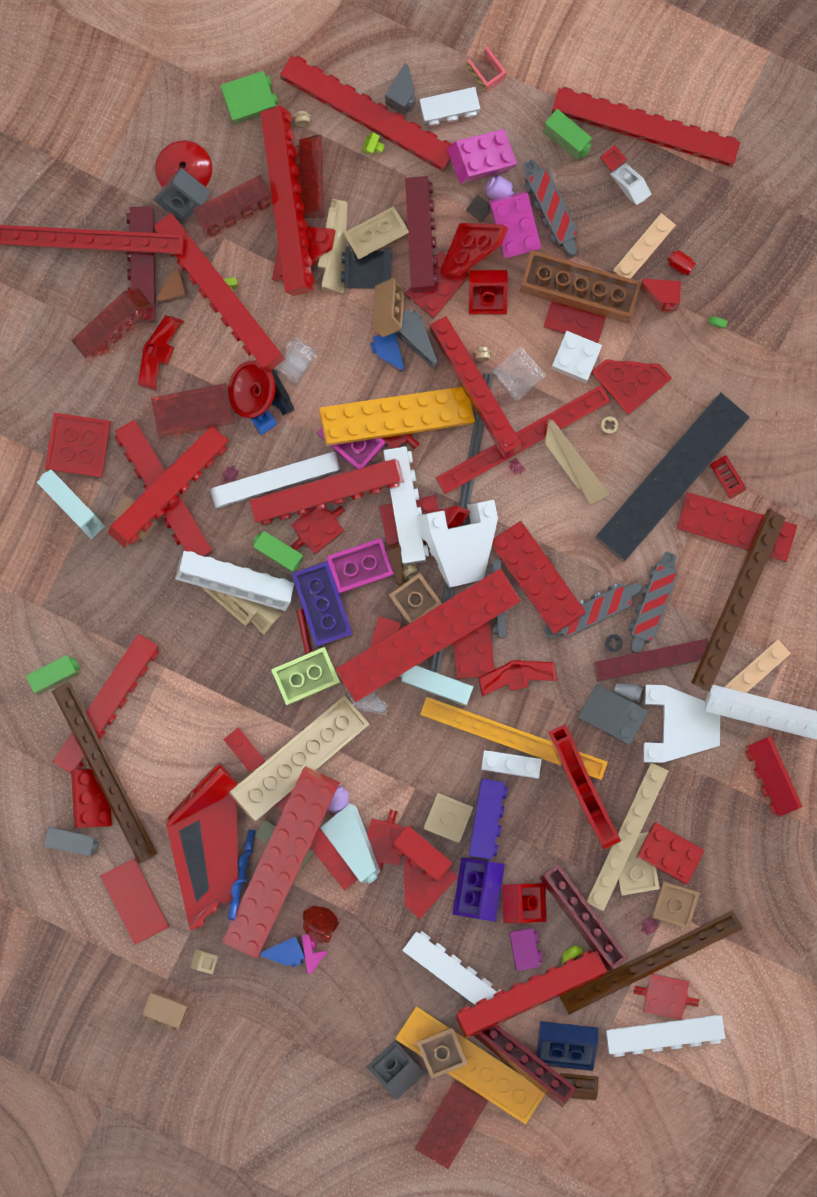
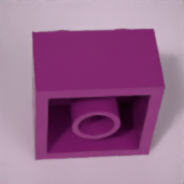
[509,928,543,971]

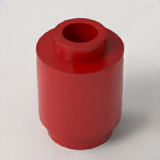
[667,249,696,276]

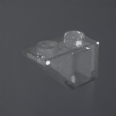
[347,690,389,716]

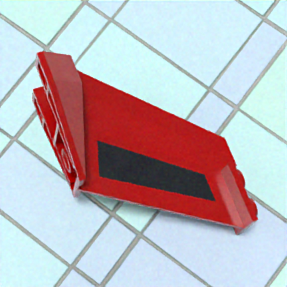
[165,762,238,931]

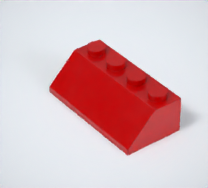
[744,736,803,817]

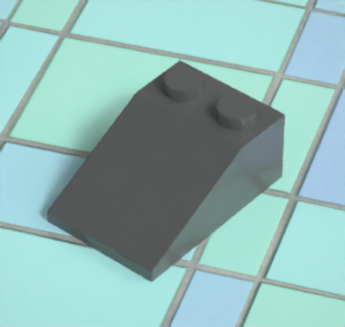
[395,309,437,370]
[578,684,648,746]

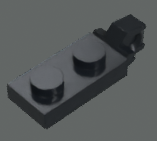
[271,369,295,416]

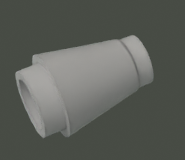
[614,683,644,703]

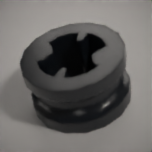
[605,635,623,652]

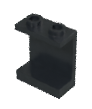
[341,247,392,289]

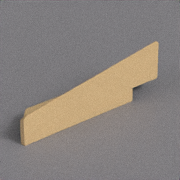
[202,587,282,635]

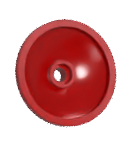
[155,140,212,188]
[228,361,275,418]

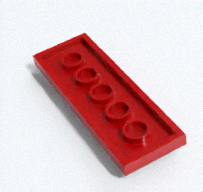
[676,492,797,562]
[492,521,586,635]

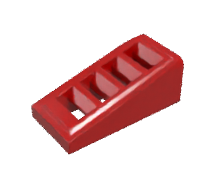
[710,455,746,499]

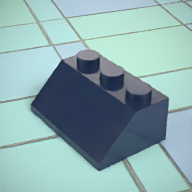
[536,1021,598,1071]

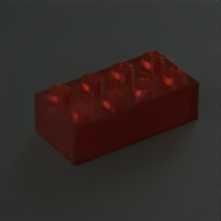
[193,174,272,237]
[71,288,152,358]
[151,383,234,438]
[414,1080,488,1169]

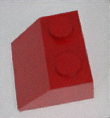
[469,270,508,314]
[640,278,681,313]
[502,883,547,923]

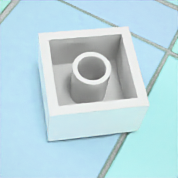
[551,331,602,383]

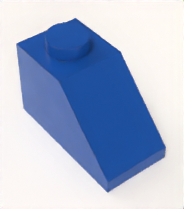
[370,332,404,372]
[260,936,305,967]

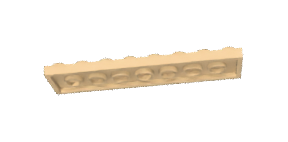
[229,695,369,822]

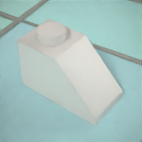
[610,163,652,205]

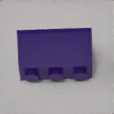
[452,857,505,922]

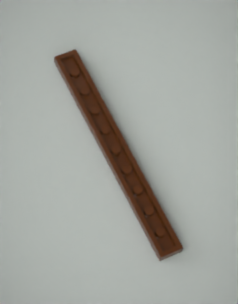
[691,509,786,692]
[52,682,157,863]
[560,911,742,1015]

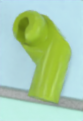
[561,945,583,967]

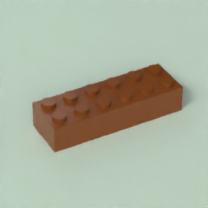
[520,250,642,324]

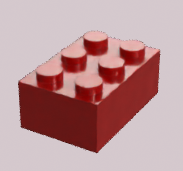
[391,826,452,882]

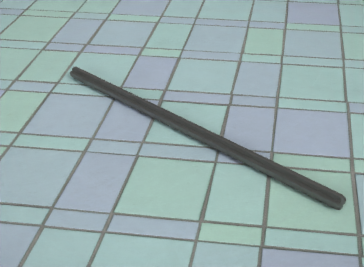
[429,373,493,673]

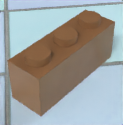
[371,278,404,337]

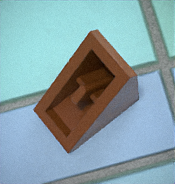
[156,267,186,304]

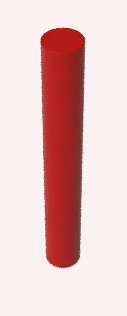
[296,609,313,655]

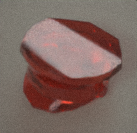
[303,906,339,944]

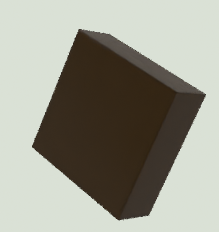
[466,195,491,222]

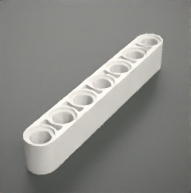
[210,452,341,508]

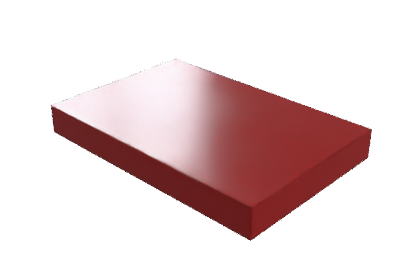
[543,301,606,343]

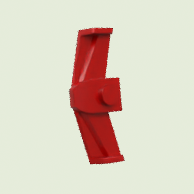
[138,315,184,391]
[478,660,557,697]

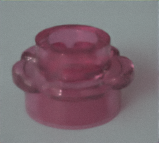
[508,458,525,475]
[222,466,239,483]
[641,918,659,935]

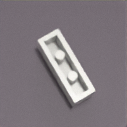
[419,87,480,127]
[481,750,542,779]

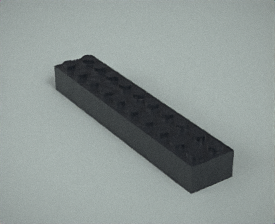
[595,392,750,563]

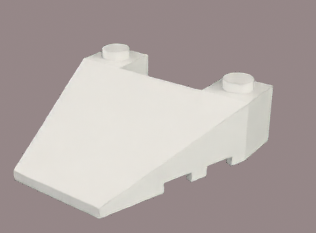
[417,500,498,587]
[642,685,720,763]

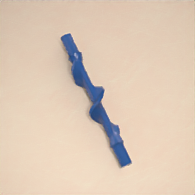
[227,830,256,921]

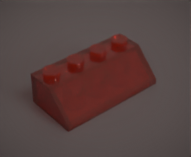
[295,135,324,218]

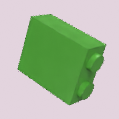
[220,71,278,125]
[543,109,592,161]
[253,531,304,573]
[26,655,80,695]

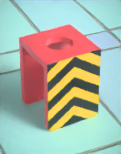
[467,47,507,92]

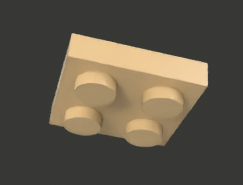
[423,793,473,843]

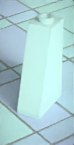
[37,469,105,539]
[400,666,473,707]
[320,804,381,884]

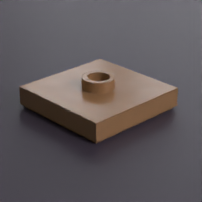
[651,881,700,930]

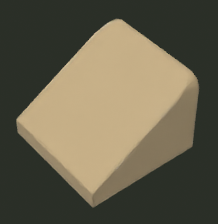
[191,949,218,974]

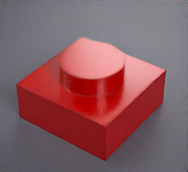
[600,145,627,172]

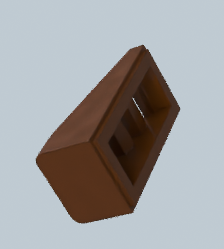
[385,542,403,586]

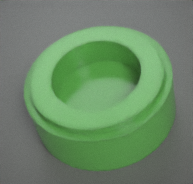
[708,316,728,329]

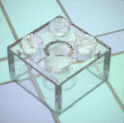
[275,337,317,387]
[491,346,546,403]

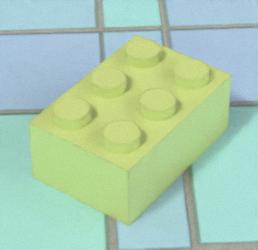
[271,647,340,706]

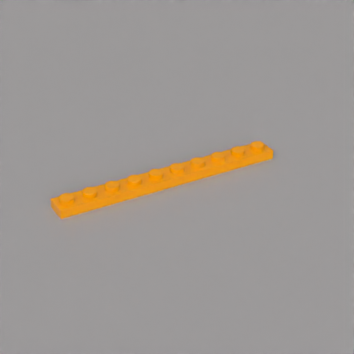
[420,697,608,780]

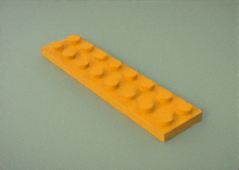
[318,387,475,446]
[395,1006,545,1125]

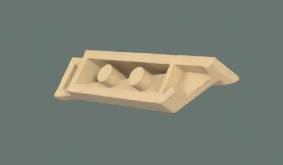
[318,199,347,293]
[544,419,609,505]

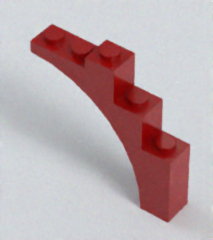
[548,724,621,849]

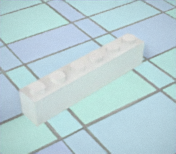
[383,447,429,565]
[175,551,294,611]
[705,685,817,740]
[402,931,501,1005]
[605,1015,725,1057]

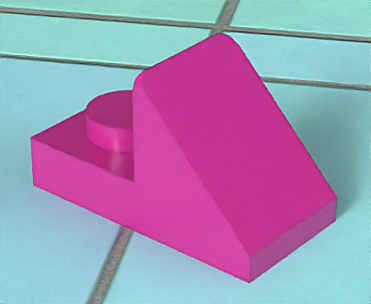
[302,934,328,974]

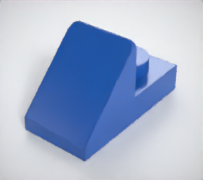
[249,410,277,435]

